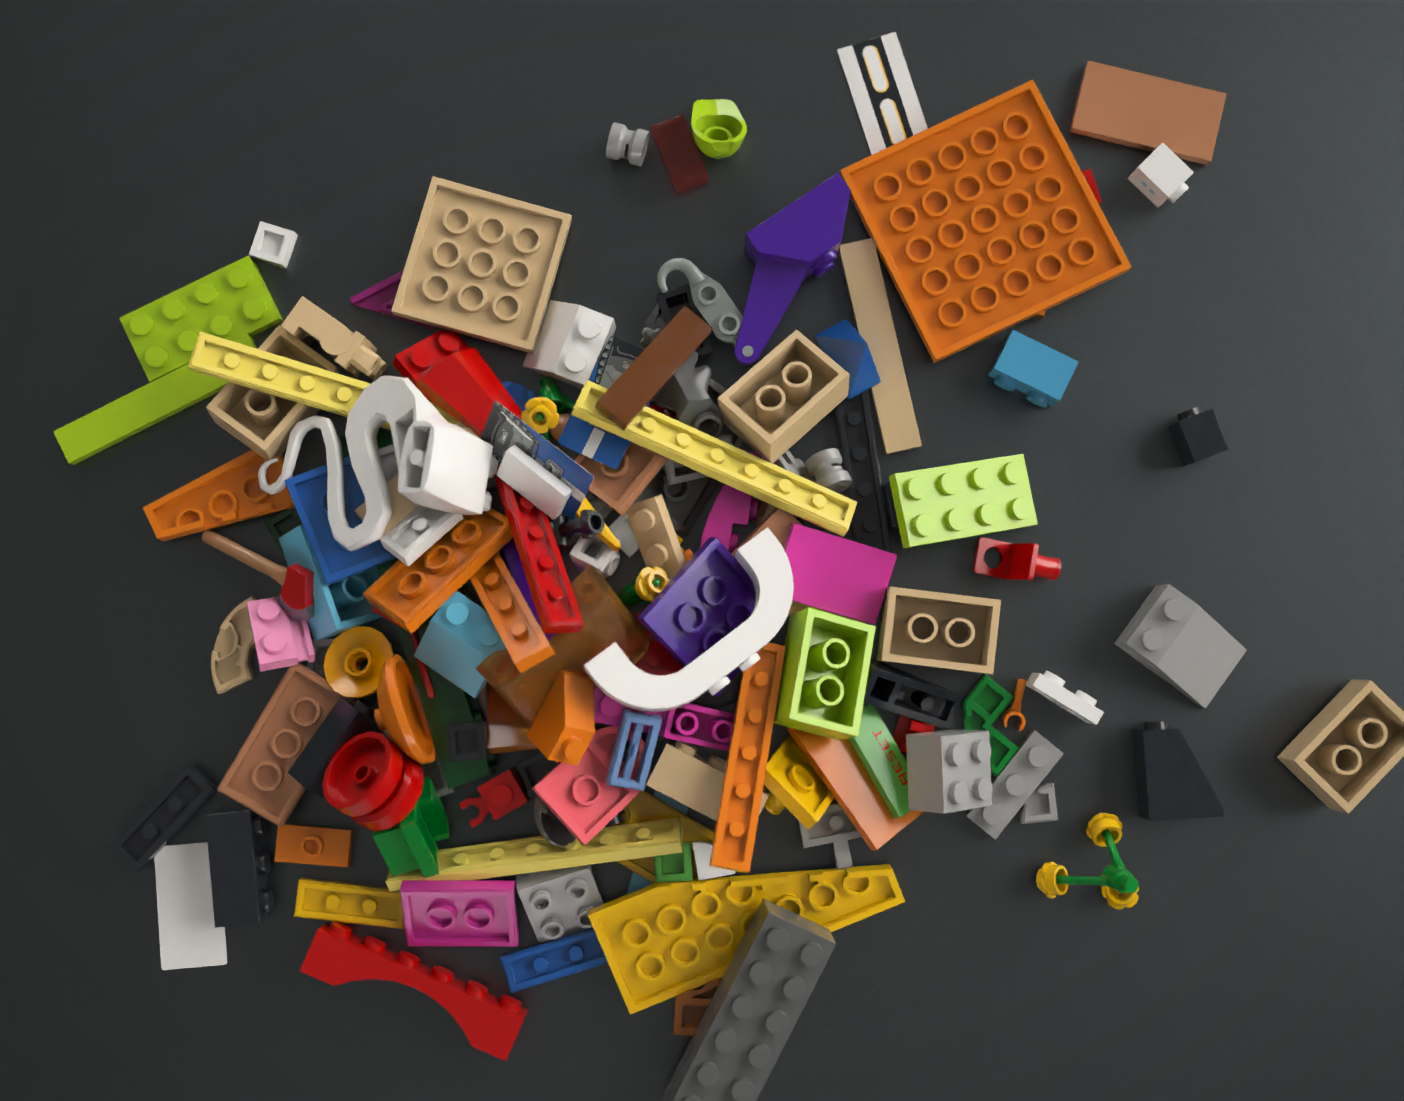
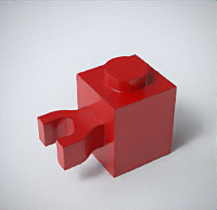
[459,766,533,828]

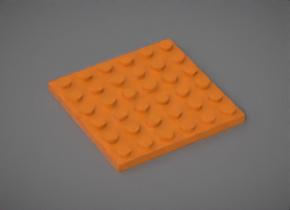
[839,80,1132,363]

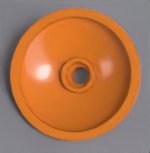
[374,654,436,765]

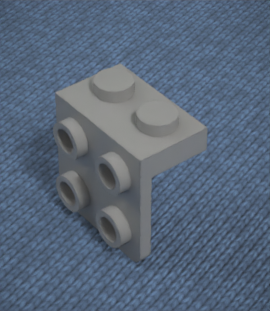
[515,865,604,943]

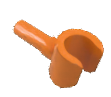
[1001,679,1027,732]

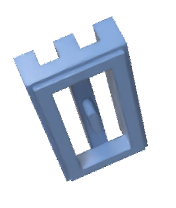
[606,709,662,791]

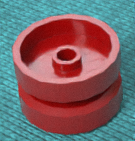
[322,731,424,832]

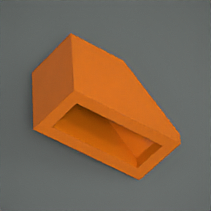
[527,670,595,766]

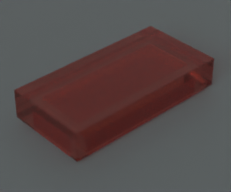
[650,114,710,195]

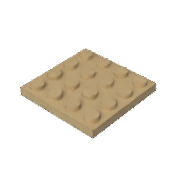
[391,176,572,354]

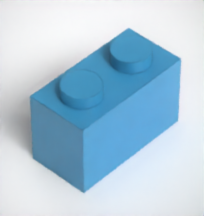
[988,330,1079,407]

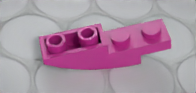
[700,452,758,553]
[594,683,735,751]

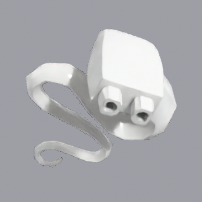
[258,375,498,551]

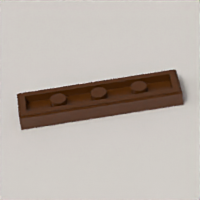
[595,306,713,431]

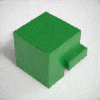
[373,777,450,878]

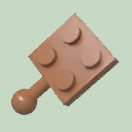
[550,414,668,516]

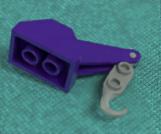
[657,172,851,367]

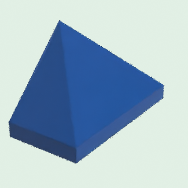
[814,319,881,400]

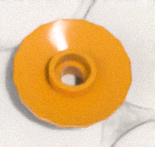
[323,626,393,699]

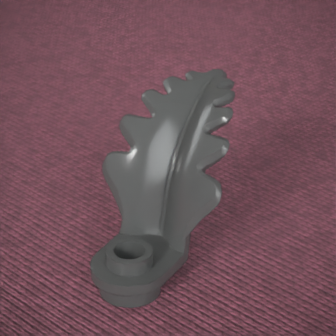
[639,327,724,438]

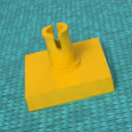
[764,735,834,830]

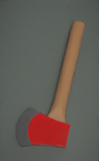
[202,529,314,620]

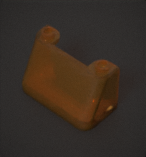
[475,565,649,728]

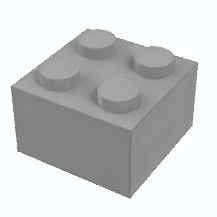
[906,729,993,814]

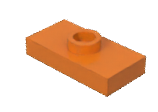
[274,823,354,867]

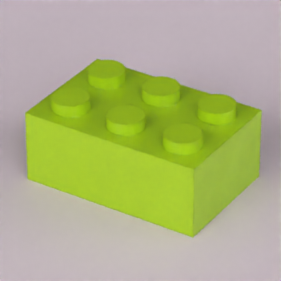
[773,607,876,740]

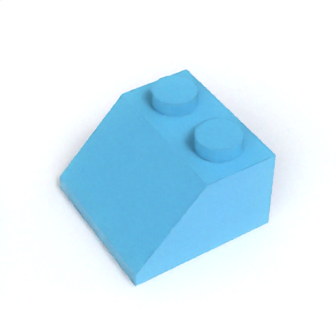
[414,591,508,699]

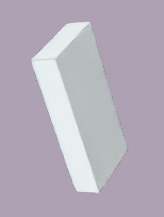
[496,445,573,520]

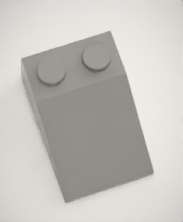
[1114,584,1247,709]

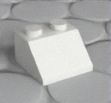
[523,300,616,390]

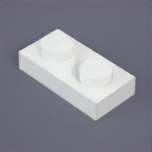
[380,505,463,566]
[1026,671,1104,725]

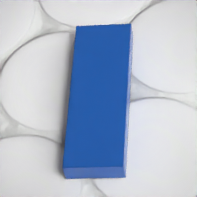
[500,927,608,993]

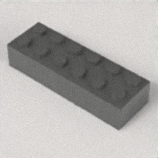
[663,898,836,1101]

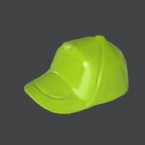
[691,99,747,159]

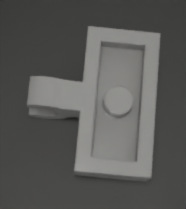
[798,803,862,869]

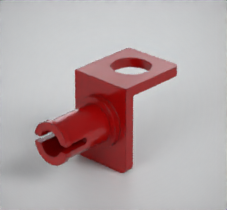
[972,537,1061,580]

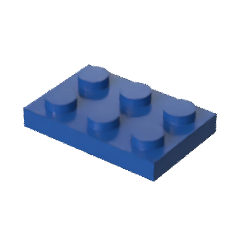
[284,456,398,586]

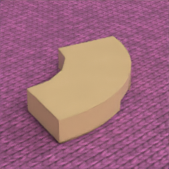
[211,596,257,694]

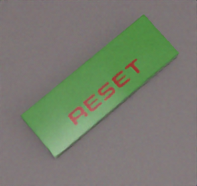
[848,704,911,819]

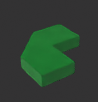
[961,674,1020,777]

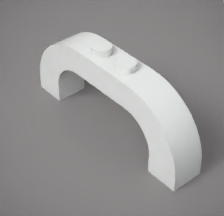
[584,527,793,712]

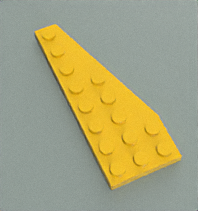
[588,864,905,1015]

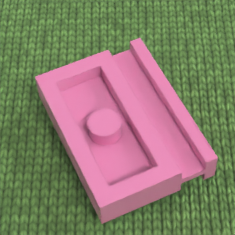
[247,596,315,672]

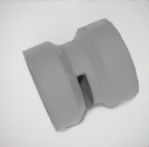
[606,122,650,167]
[805,448,852,494]

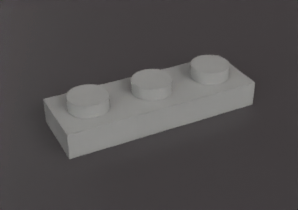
[964,730,1064,840]

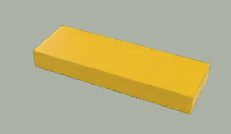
[294,878,405,929]

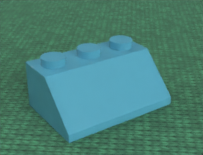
[279,525,384,641]

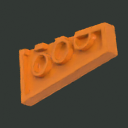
[143,450,295,542]

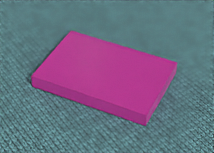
[784,522,897,625]
[400,880,519,947]

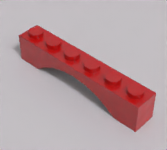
[300,921,528,1061]

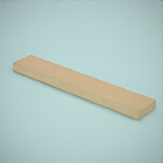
[838,238,922,455]

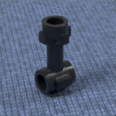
[548,509,604,548]

